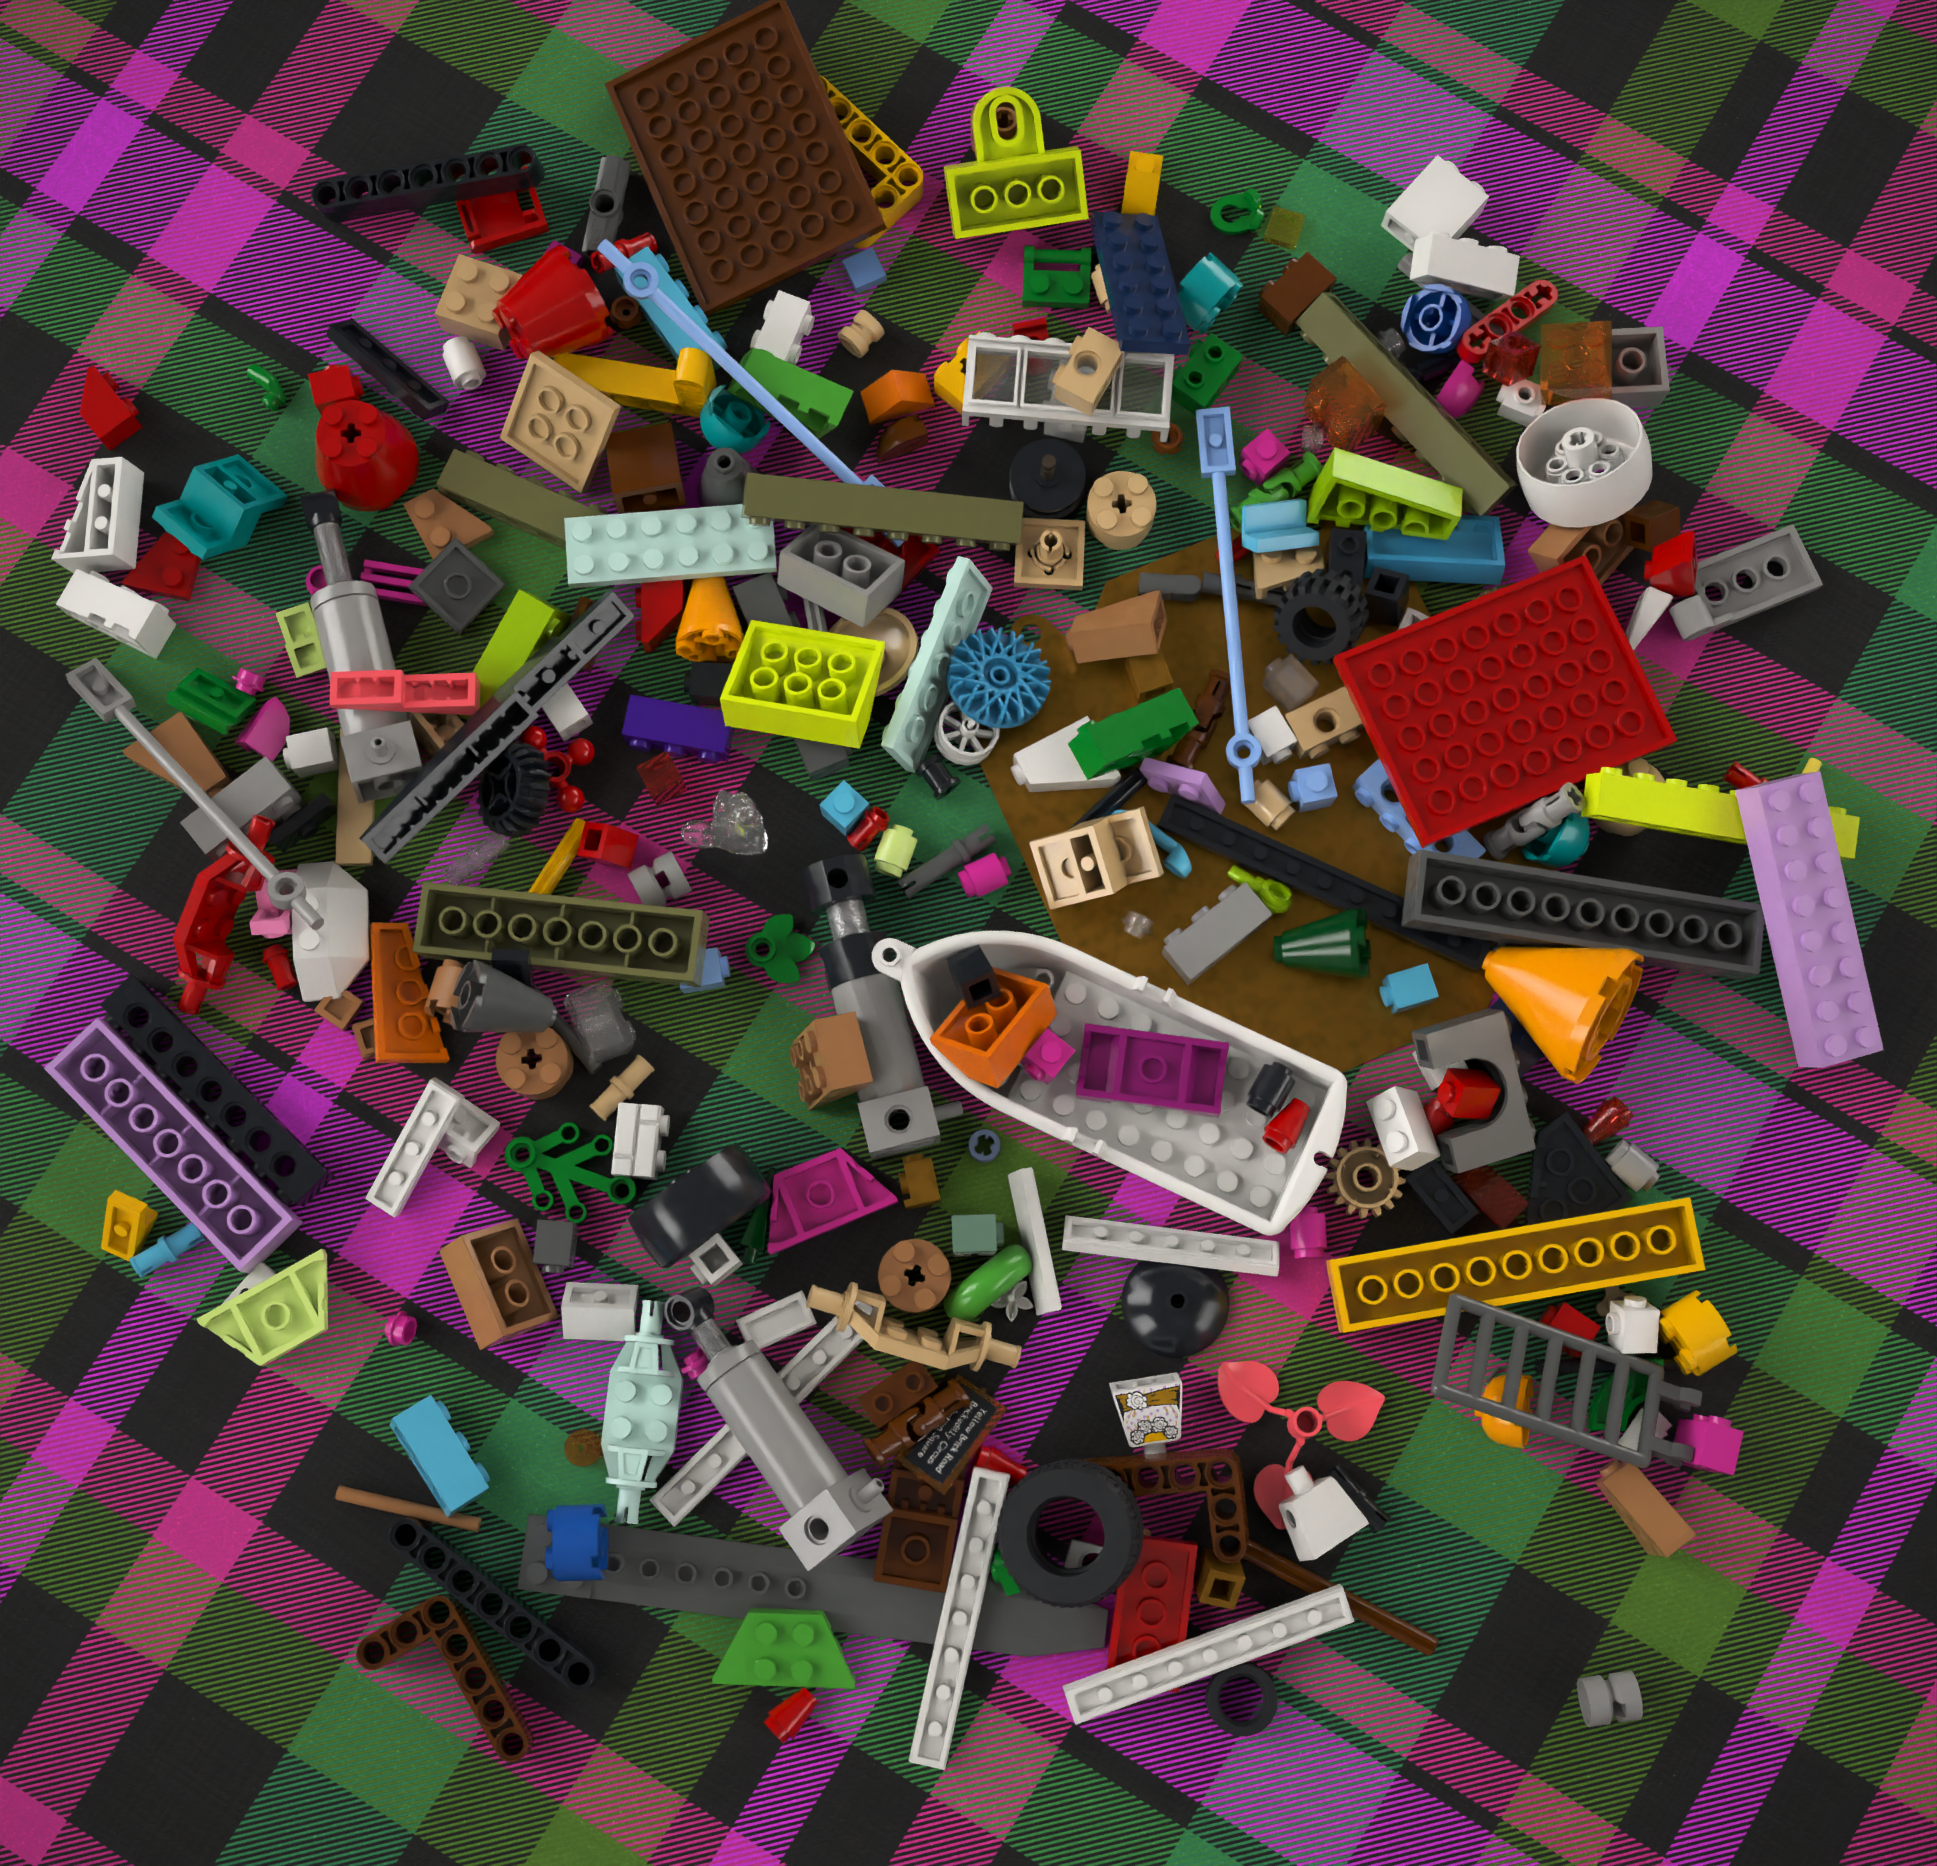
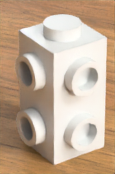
[750,290,815,365]

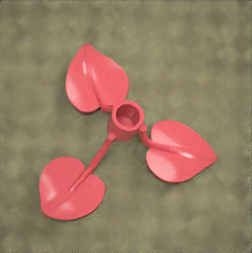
[1218,1361,1385,1530]

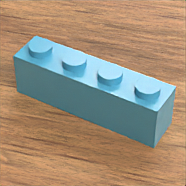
[614,246,728,371]

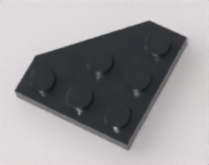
[1524,1111,1632,1226]

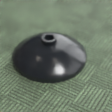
[1121,1260,1230,1357]

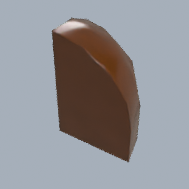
[876,413,929,464]

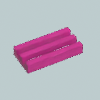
[360,559,427,607]

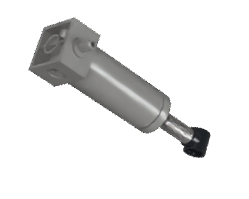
[300,489,423,804]

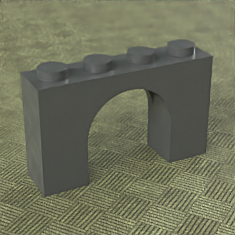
[1411,1008,1536,1174]

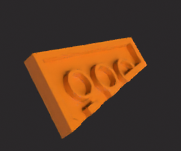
[370,922,450,1063]

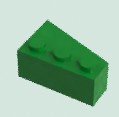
[1068,688,1199,780]

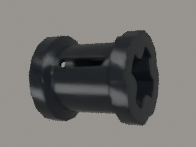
[915,754,961,800]

